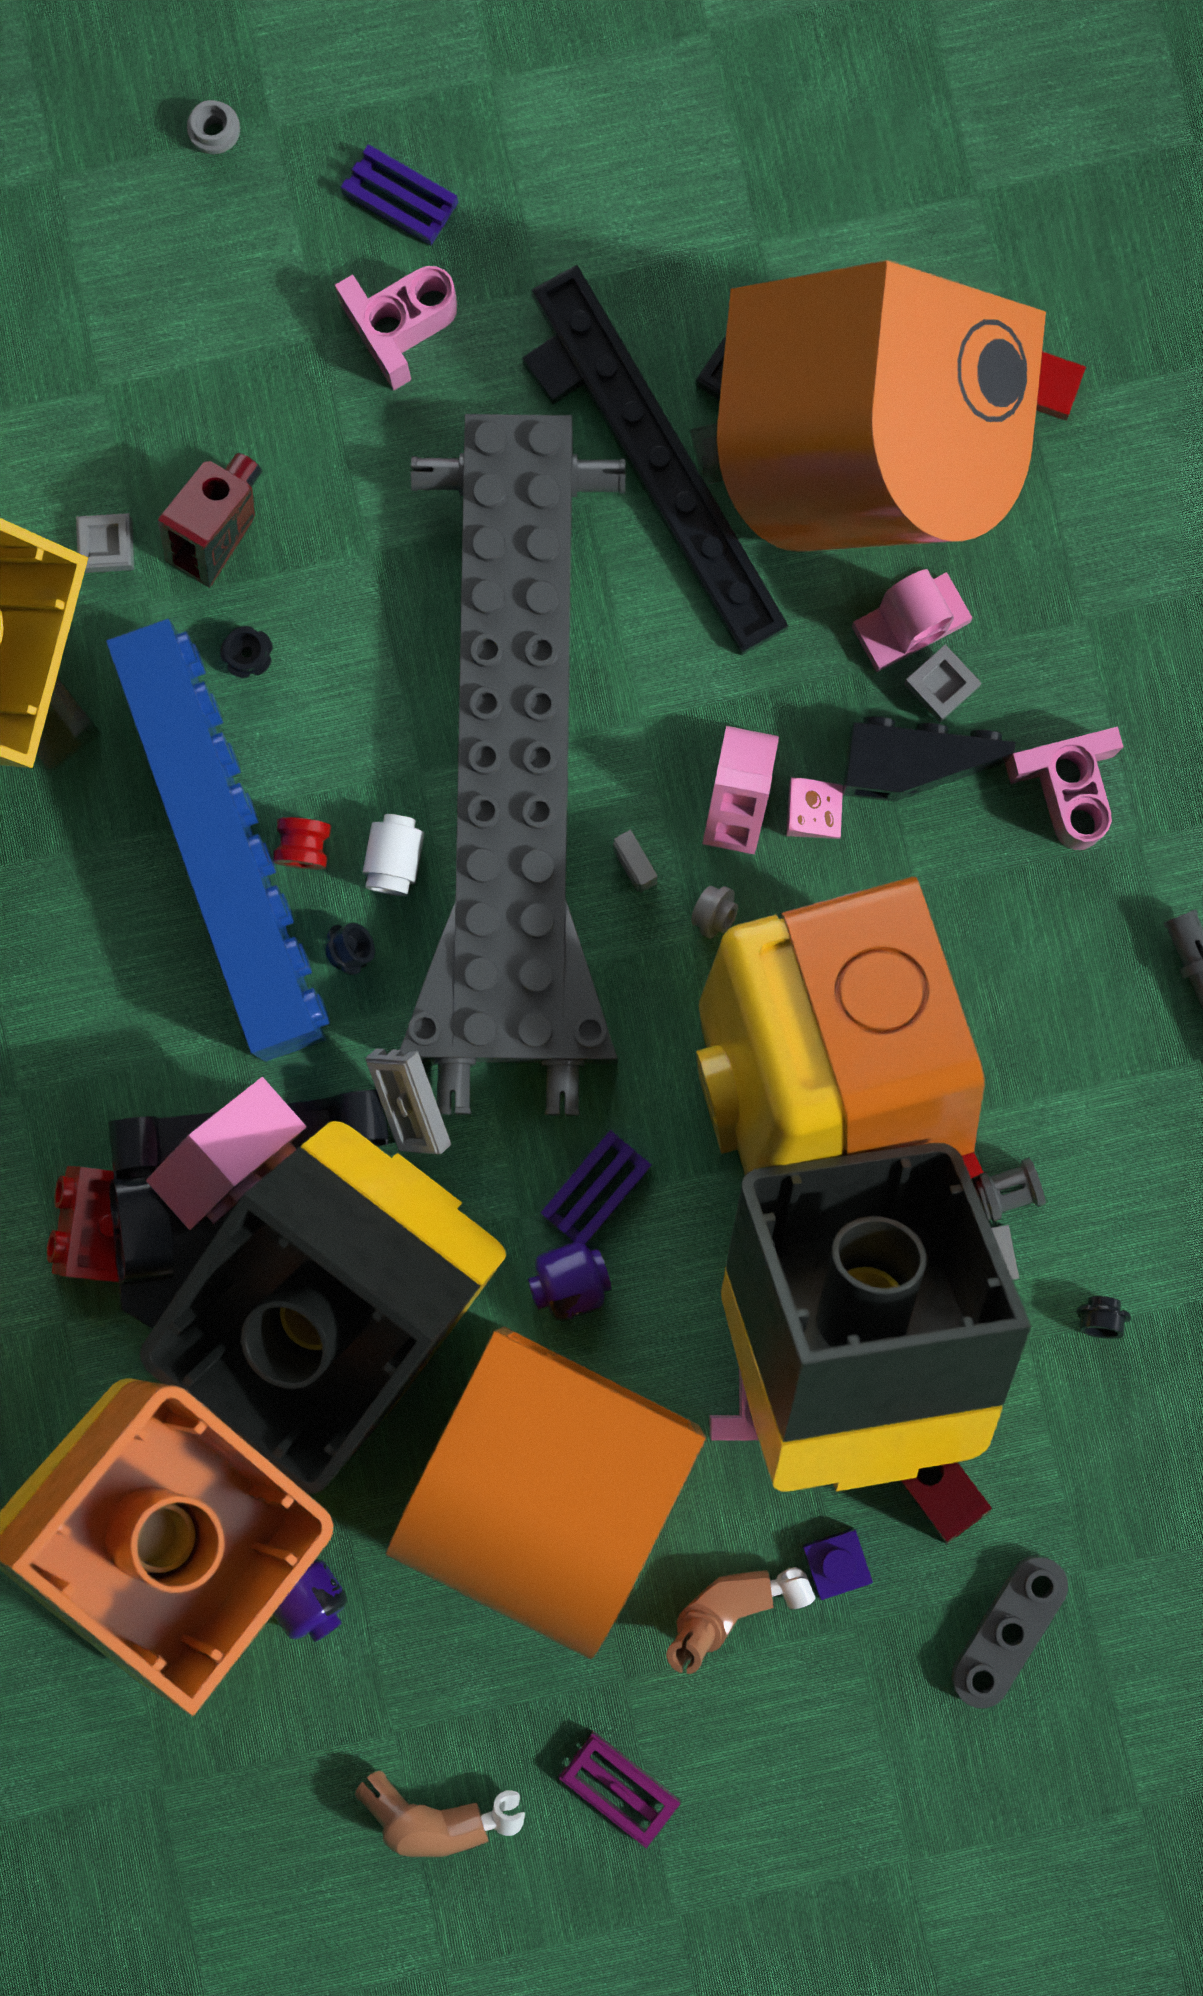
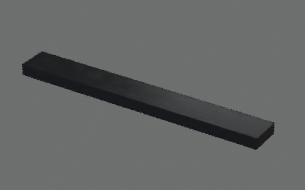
[531,265,789,656]

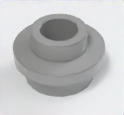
[187,100,240,154]
[691,886,738,939]

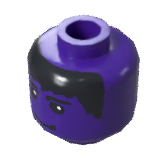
[527,1242,612,1321]
[273,1559,347,1643]

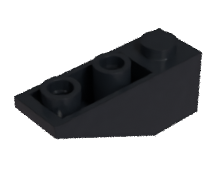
[843,716,1016,802]

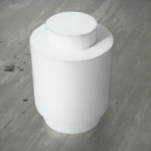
[362,814,425,896]

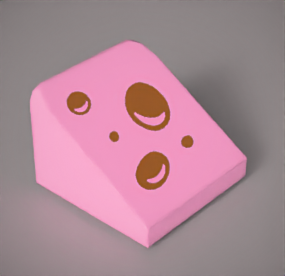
[787,778,843,839]

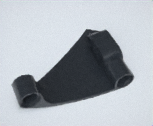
[108,1090,388,1328]

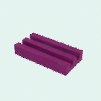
[559,1731,681,1848]

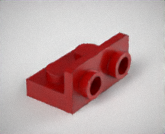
[47,1166,118,1282]

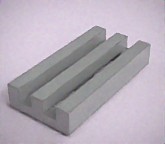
[365,1048,451,1155]

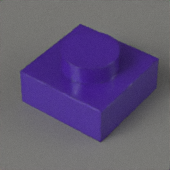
[802,1528,873,1600]

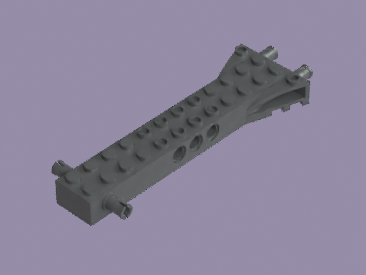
[400,414,625,1116]

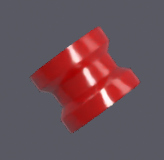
[273,817,331,870]

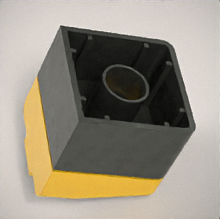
[140,1121,506,1493]
[721,1143,1031,1492]

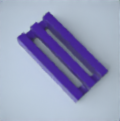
[341,144,458,246]
[540,1130,652,1244]

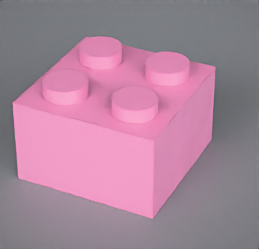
[146,1077,307,1230]

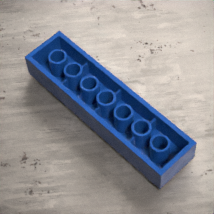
[106,619,330,1062]

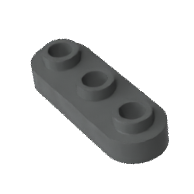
[951,1555,1068,1708]

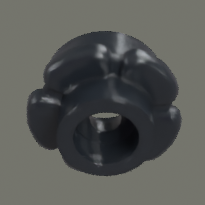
[220,626,273,678]
[325,923,375,975]
[1076,1296,1131,1339]

